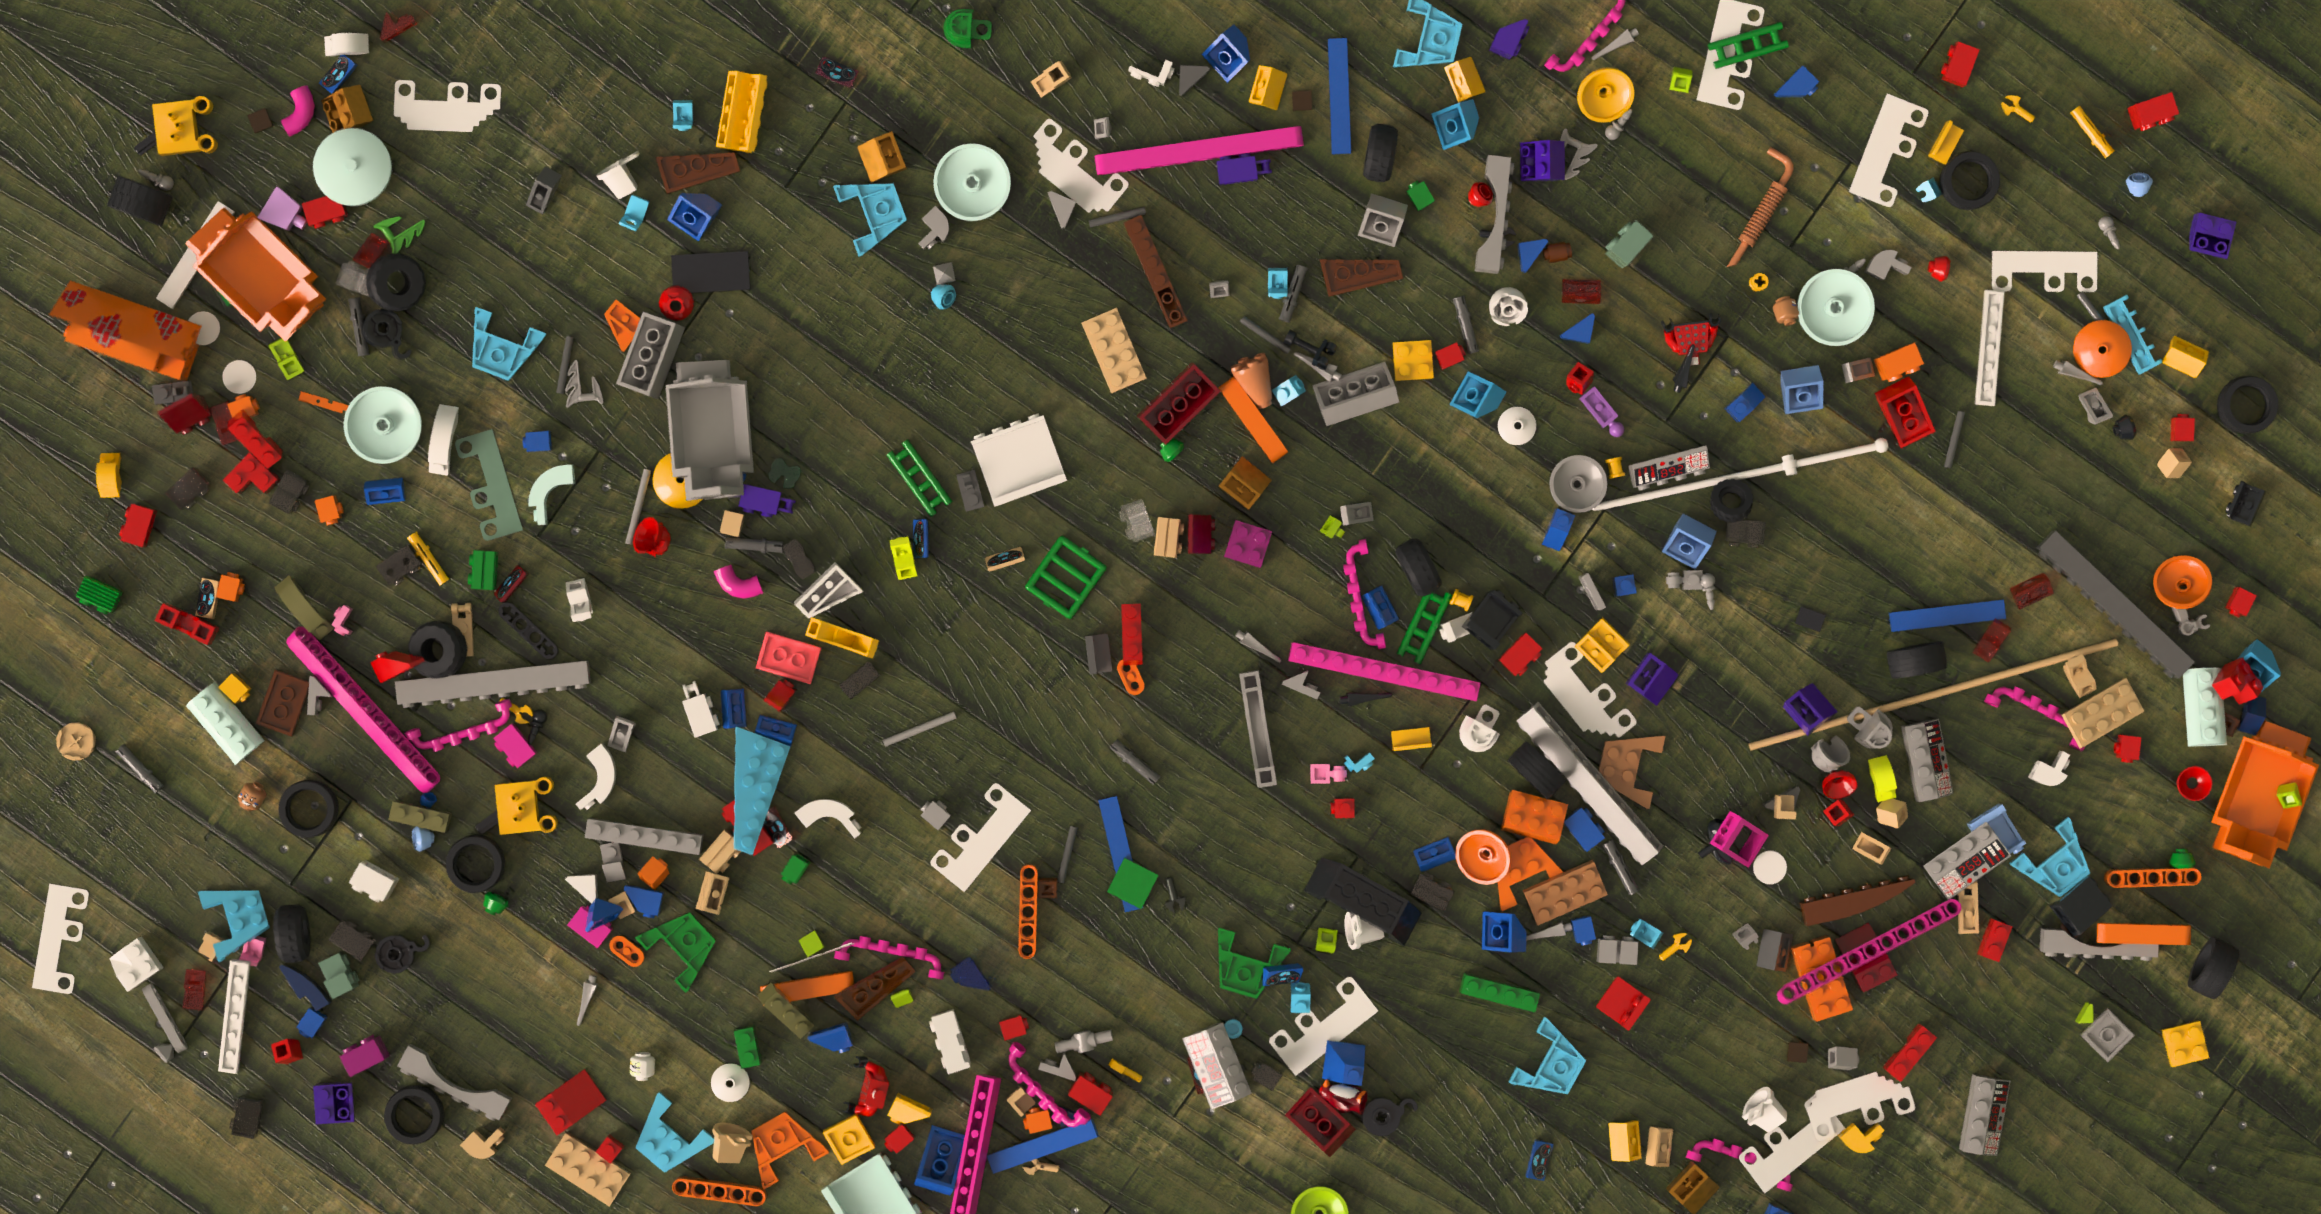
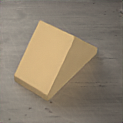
[1852,832,1891,865]

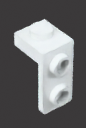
[1128,60,1174,87]
[1439,612,1472,643]

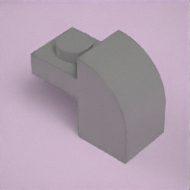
[918,206,949,250]
[1864,250,1912,281]

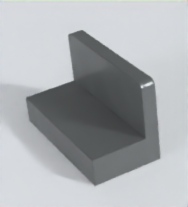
[1085,634,1112,675]
[1757,929,1793,972]

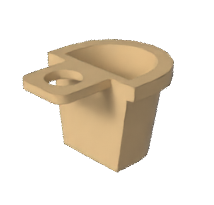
[712,1122,753,1163]

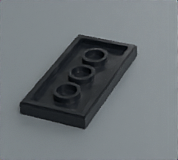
[671,251,751,293]

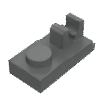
[152,381,193,405]
[956,470,984,512]

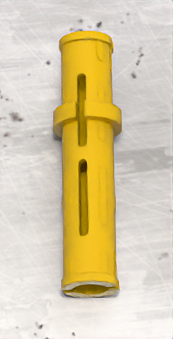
[2070,106,2115,158]
[407,532,449,586]

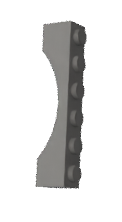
[1475,155,1514,274]
[1239,670,1277,788]
[585,818,704,855]
[2040,928,2159,961]
[397,1044,512,1121]

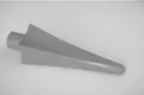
[1592,28,1639,60]
[1294,352,1342,382]
[2053,360,2103,385]
[1235,630,1281,663]
[1526,921,1573,941]
[577,974,598,1026]

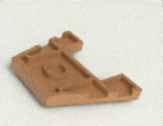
[1598,736,1666,809]

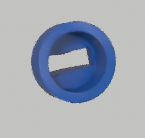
[420,792,437,808]

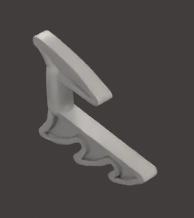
[1560,129,1598,180]
[565,360,604,408]

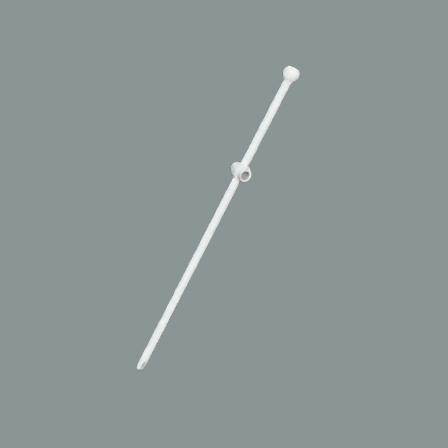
[1592,438,1888,511]

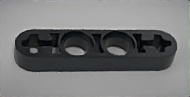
[498,602,559,659]

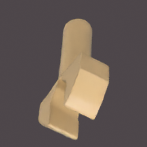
[1023,1159,1059,1175]

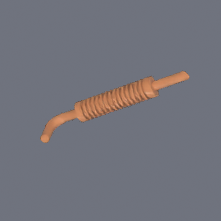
[1727,147,1794,267]

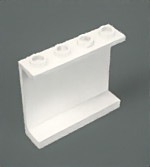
[971,413,1067,507]

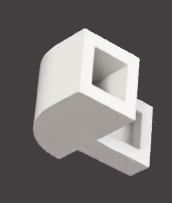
[325,33,369,56]
[566,578,593,622]
[2028,751,2070,786]

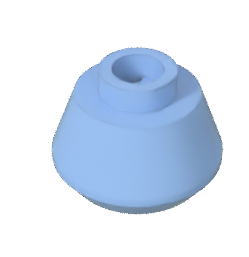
[2126,172,2153,197]
[412,827,434,852]

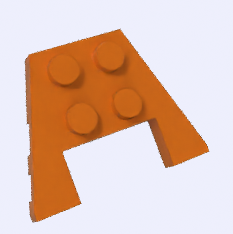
[1498,837,1563,911]
[751,1111,829,1190]

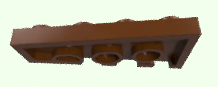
[656,153,741,194]
[1320,259,1403,297]
[834,957,916,1021]

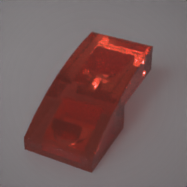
[210,401,238,445]
[1973,618,2011,663]
[182,969,206,1011]

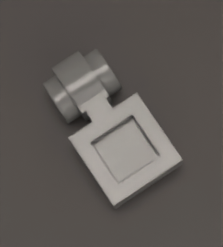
[1666,570,1703,590]

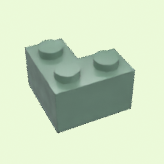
[318,951,360,999]

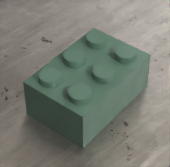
[1604,221,1653,269]

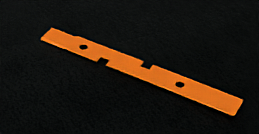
[298,391,349,413]

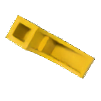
[805,617,879,659]

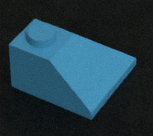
[1432,99,1479,150]
[1449,372,1506,418]
[2237,639,2281,692]

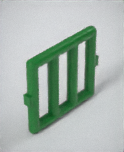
[1025,536,1107,619]

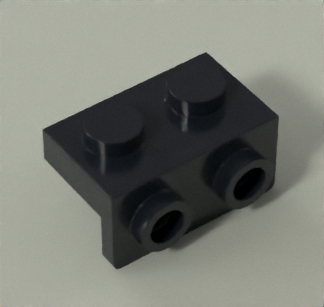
[2226,481,2266,527]

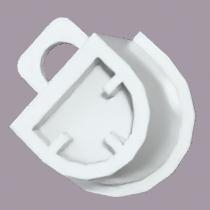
[596,151,640,199]
[1459,705,1500,752]
[1344,912,1384,950]
[1742,1087,1787,1132]

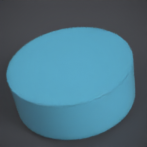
[1224,1019,1242,1039]

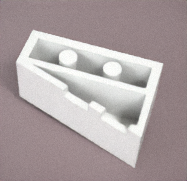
[794,562,863,619]
[929,1009,971,1074]

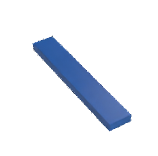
[1328,38,1351,155]
[1889,600,2006,632]
[1098,796,1144,912]
[987,1118,1099,1174]

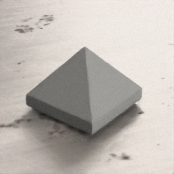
[1094,117,1112,139]
[933,262,956,285]
[1209,280,1230,298]
[154,1043,174,1063]

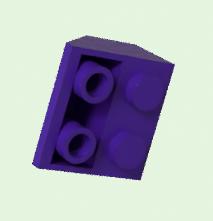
[1489,19,1529,60]
[1520,140,1565,181]
[2189,213,2236,259]
[1625,652,1679,706]
[1783,683,1837,736]
[313,1082,355,1124]

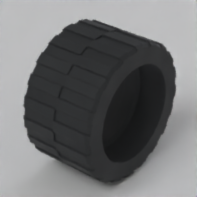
[107,175,173,226]

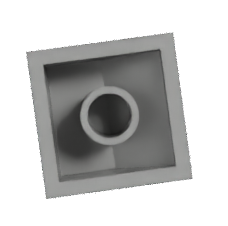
[1358,193,1408,247]

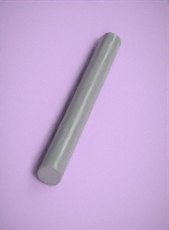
[625,469,651,545]
[883,711,956,747]

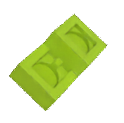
[268,338,304,380]

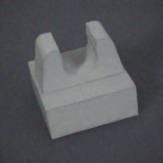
[1733,923,1759,950]

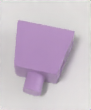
[257,186,307,231]

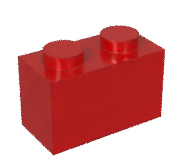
[1941,41,1980,87]
[302,196,348,229]
[119,504,157,547]
[1498,632,1542,676]
[1977,918,2012,962]

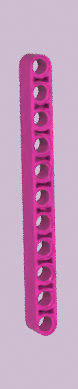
[1094,126,1304,175]
[286,626,440,793]
[1777,899,1961,1004]

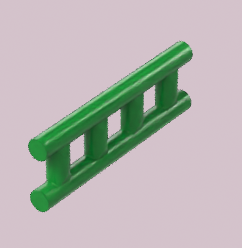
[1708,22,1789,69]
[886,439,953,517]
[1396,592,1453,665]

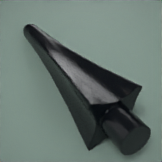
[1673,344,1695,393]
[1339,693,1392,707]

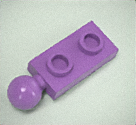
[1579,386,1624,437]

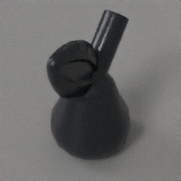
[1698,819,1732,864]

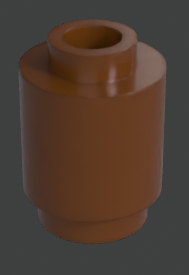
[1543,242,1572,263]

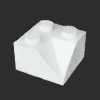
[349,860,399,902]
[110,937,164,992]

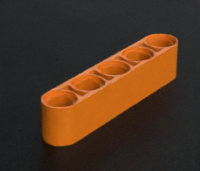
[1218,376,1288,463]
[1019,864,1038,959]
[2104,868,2202,888]
[2097,923,2191,945]
[760,971,855,1006]
[672,1176,767,1206]

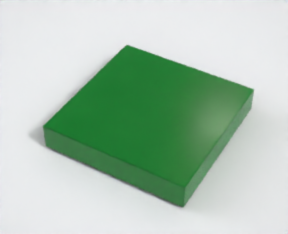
[1107,857,1158,909]

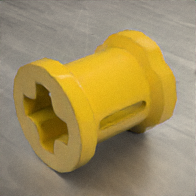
[1749,273,1769,291]
[1605,457,1625,479]
[1449,589,1474,611]

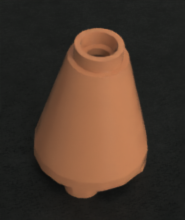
[1230,353,1272,409]

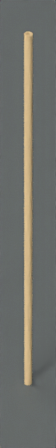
[1748,639,2118,751]

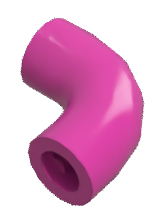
[281,85,315,137]
[714,565,763,599]

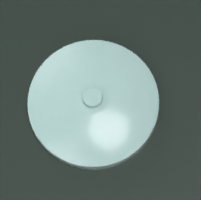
[313,128,392,206]
[934,144,1011,221]
[1797,269,1875,346]
[344,387,422,464]

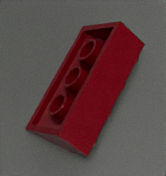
[1137,362,1220,445]

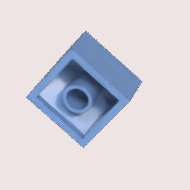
[1781,365,1823,414]
[1662,514,1717,569]

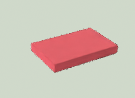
[756,631,822,684]

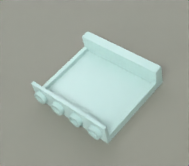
[821,1152,922,1214]

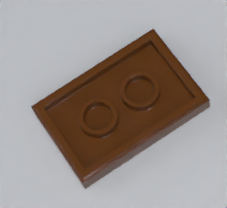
[255,669,309,737]

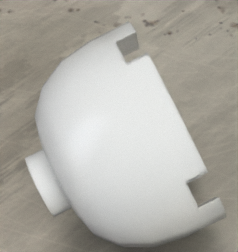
[1489,287,1528,326]

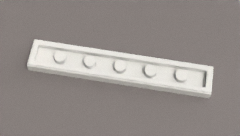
[156,201,235,309]
[1975,290,2005,406]
[218,959,251,1074]

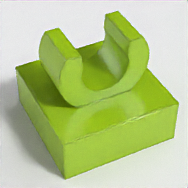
[1320,515,1345,539]

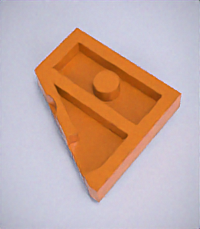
[604,300,640,352]

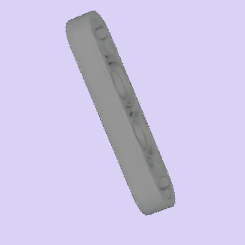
[142,983,188,1053]

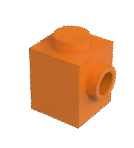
[227,394,260,418]
[314,495,344,526]
[216,572,245,602]
[638,856,670,891]
[1023,1107,1053,1134]

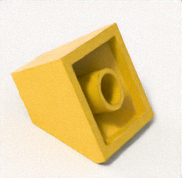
[887,1093,933,1124]

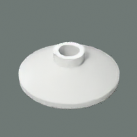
[1498,407,1536,445]
[711,1063,750,1102]

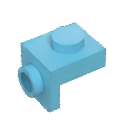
[673,100,694,131]
[1268,268,1288,299]
[1271,375,1306,407]
[1344,752,1375,773]
[1630,919,1663,949]
[1291,982,1311,1013]

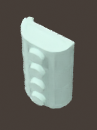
[2183,668,2227,747]
[186,682,265,765]

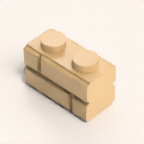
[1154,517,1184,558]
[699,829,741,874]
[696,872,729,915]

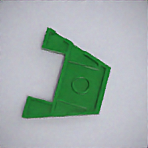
[635,912,716,993]
[1218,927,1290,999]

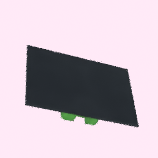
[1795,607,1826,632]

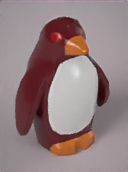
[1319,1079,1367,1115]

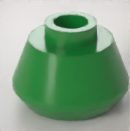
[1160,438,1184,462]
[2169,848,2196,869]
[483,891,509,916]

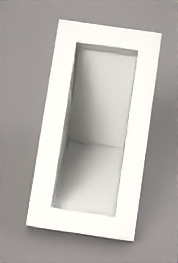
[565,874,598,903]

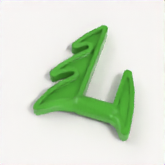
[374,216,425,253]

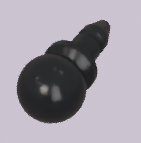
[528,709,547,745]

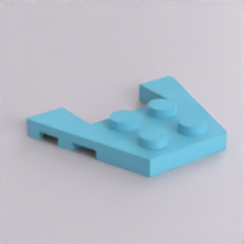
[1393,0,1463,67]
[833,184,907,257]
[472,307,547,381]
[2009,817,2090,897]
[198,891,270,962]
[1508,1017,1586,1094]
[635,1092,714,1173]

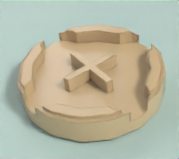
[56,722,96,761]

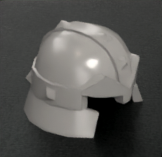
[1811,736,1850,773]

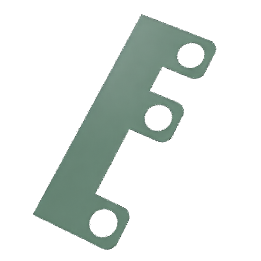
[455,429,523,541]

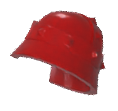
[633,517,671,557]

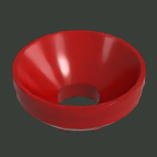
[659,285,694,321]
[2177,766,2212,801]
[1822,770,1857,799]

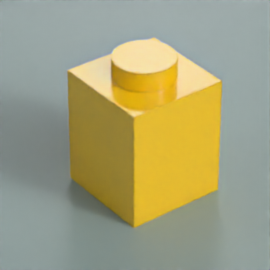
[218,673,251,703]

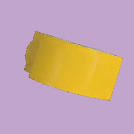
[96,453,122,498]
[1838,1123,1885,1153]

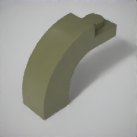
[274,576,334,641]

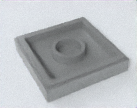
[1578,573,1606,610]
[2080,1008,2135,1062]

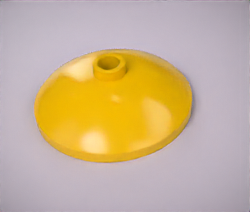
[1577,68,1634,122]
[653,453,703,509]

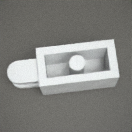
[682,681,720,737]

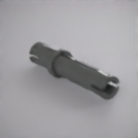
[1279,265,1308,323]
[1453,296,1479,354]
[348,297,370,356]
[725,537,784,553]
[1109,739,1161,785]
[115,744,164,794]
[1602,839,1640,895]

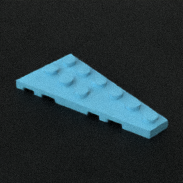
[734,727,790,855]

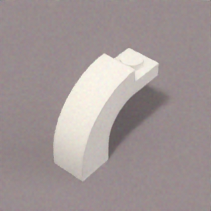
[428,404,459,476]
[576,743,616,810]
[795,799,862,838]

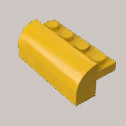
[716,71,767,153]

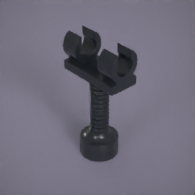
[1284,329,1337,370]

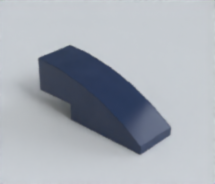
[279,963,332,1011]

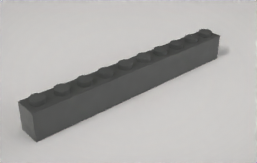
[2036,531,2194,679]

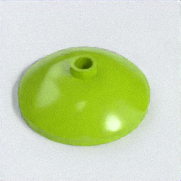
[1291,1186,1348,1214]

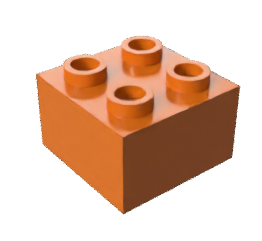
[1874,343,1924,382]

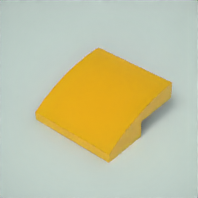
[1575,617,1630,673]

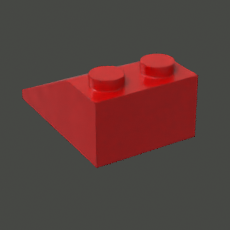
[1874,376,1935,448]
[535,1069,606,1135]

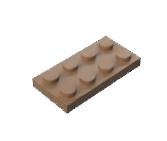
[1522,860,1608,925]

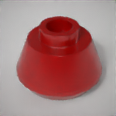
[1468,182,1493,207]
[1928,256,1951,282]

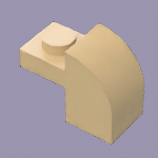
[1031,61,1072,98]
[2063,654,2097,698]
[460,1126,506,1159]

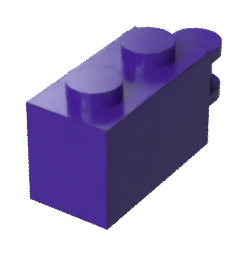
[1216,153,1272,185]
[739,484,796,518]

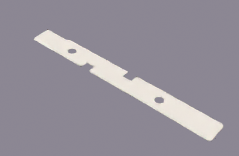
[769,942,854,972]

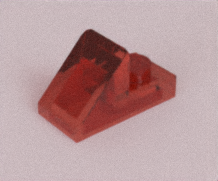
[380,12,418,43]
[353,233,388,269]

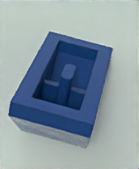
[1517,239,1548,274]
[1559,313,1595,344]
[585,898,623,933]

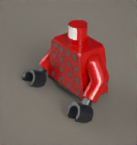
[1661,313,1721,366]
[842,1056,889,1117]

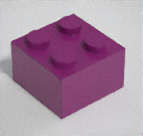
[1224,520,1272,568]
[339,1035,390,1077]

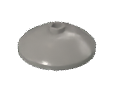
[1549,455,1607,513]

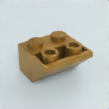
[321,85,373,133]
[857,131,907,183]
[1218,457,1272,510]
[1666,1161,1720,1214]

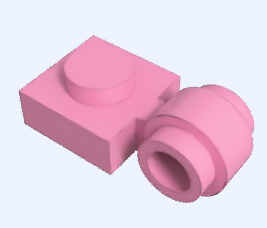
[1310,764,1347,784]

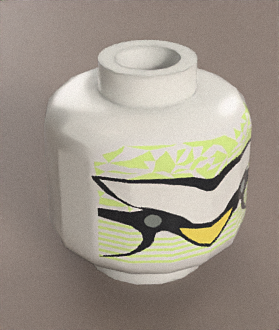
[630,1052,655,1081]

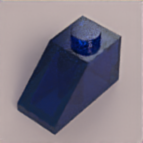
[950,955,991,991]

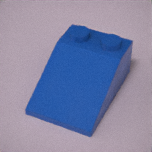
[914,1125,965,1196]

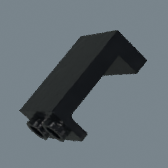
[1462,589,1523,650]
[2049,876,2113,936]

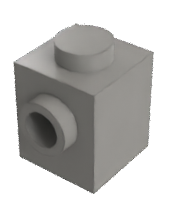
[921,800,951,830]
[1828,1046,1859,1070]

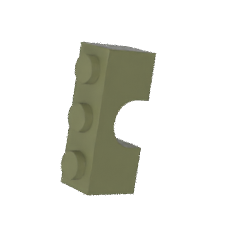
[388,800,452,833]
[757,982,814,1039]

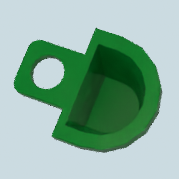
[943,9,992,48]

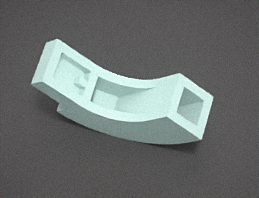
[529,464,575,525]

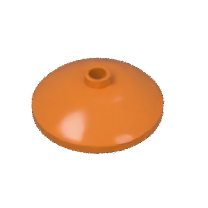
[2073,320,2132,378]
[2153,555,2212,609]
[1455,829,1511,885]

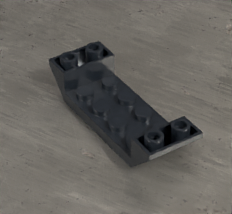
[1304,857,1422,947]

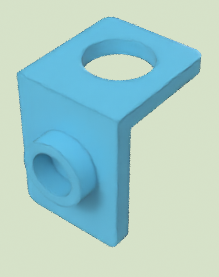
[619,194,649,231]

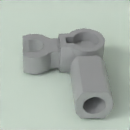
[2172,608,2210,635]

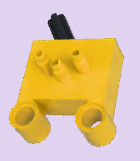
[134,96,218,156]
[475,776,558,835]

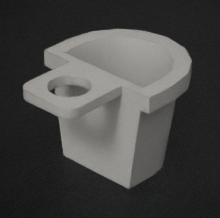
[1847,706,1893,749]

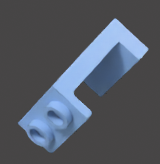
[1967,804,2026,854]

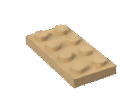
[1082,308,1147,394]
[2061,678,2144,748]
[545,1132,631,1207]

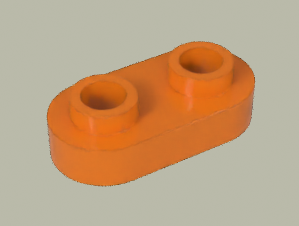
[1117,659,1144,695]
[609,935,645,967]

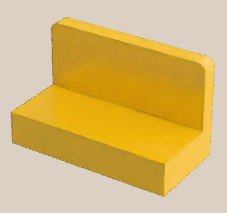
[1444,57,1485,103]
[1249,65,1287,110]
[1928,120,1964,165]
[2162,335,2209,378]
[1391,727,1432,751]
[1609,1120,1642,1162]

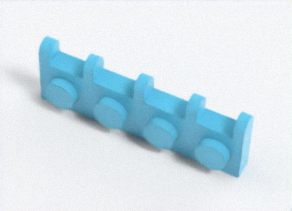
[2103,295,2163,375]

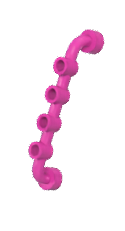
[1544,0,1625,72]
[1343,539,1386,649]
[1984,687,2085,751]
[405,699,512,752]
[834,936,945,980]
[1009,1042,1091,1127]
[1686,1139,1793,1192]

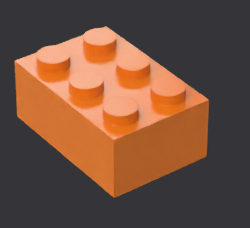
[1501,790,1568,844]

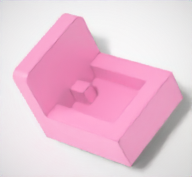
[332,605,353,636]
[239,936,266,966]

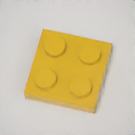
[1393,340,1434,381]
[2161,1020,2209,1067]
[823,1113,875,1165]

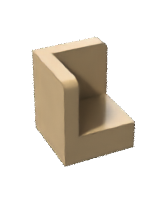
[2157,448,2192,478]
[720,510,745,537]
[1774,795,1796,819]
[1876,799,1908,829]
[608,891,637,919]
[199,931,225,962]
[1006,1086,1035,1117]

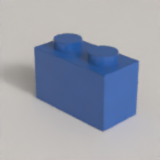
[1564,807,1605,852]

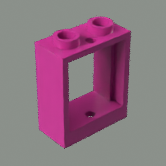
[1710,811,1769,868]

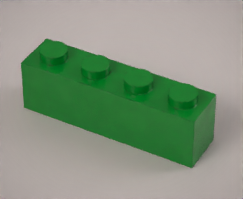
[1459,973,1540,1012]

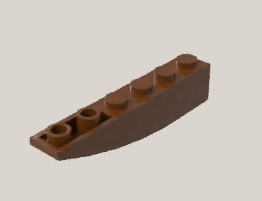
[1123,215,1188,328]
[1800,875,1915,926]

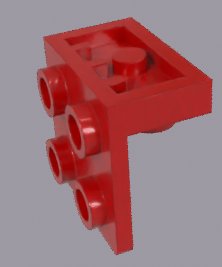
[1596,976,1651,1031]

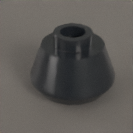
[2113,414,2136,440]

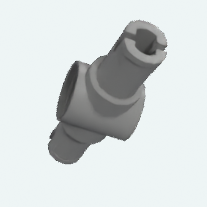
[1055,1030,1113,1053]

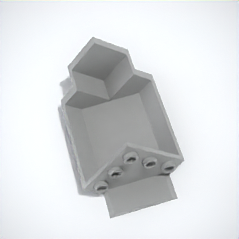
[666,360,754,501]

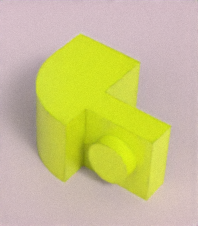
[889,537,917,580]
[1868,755,1897,802]

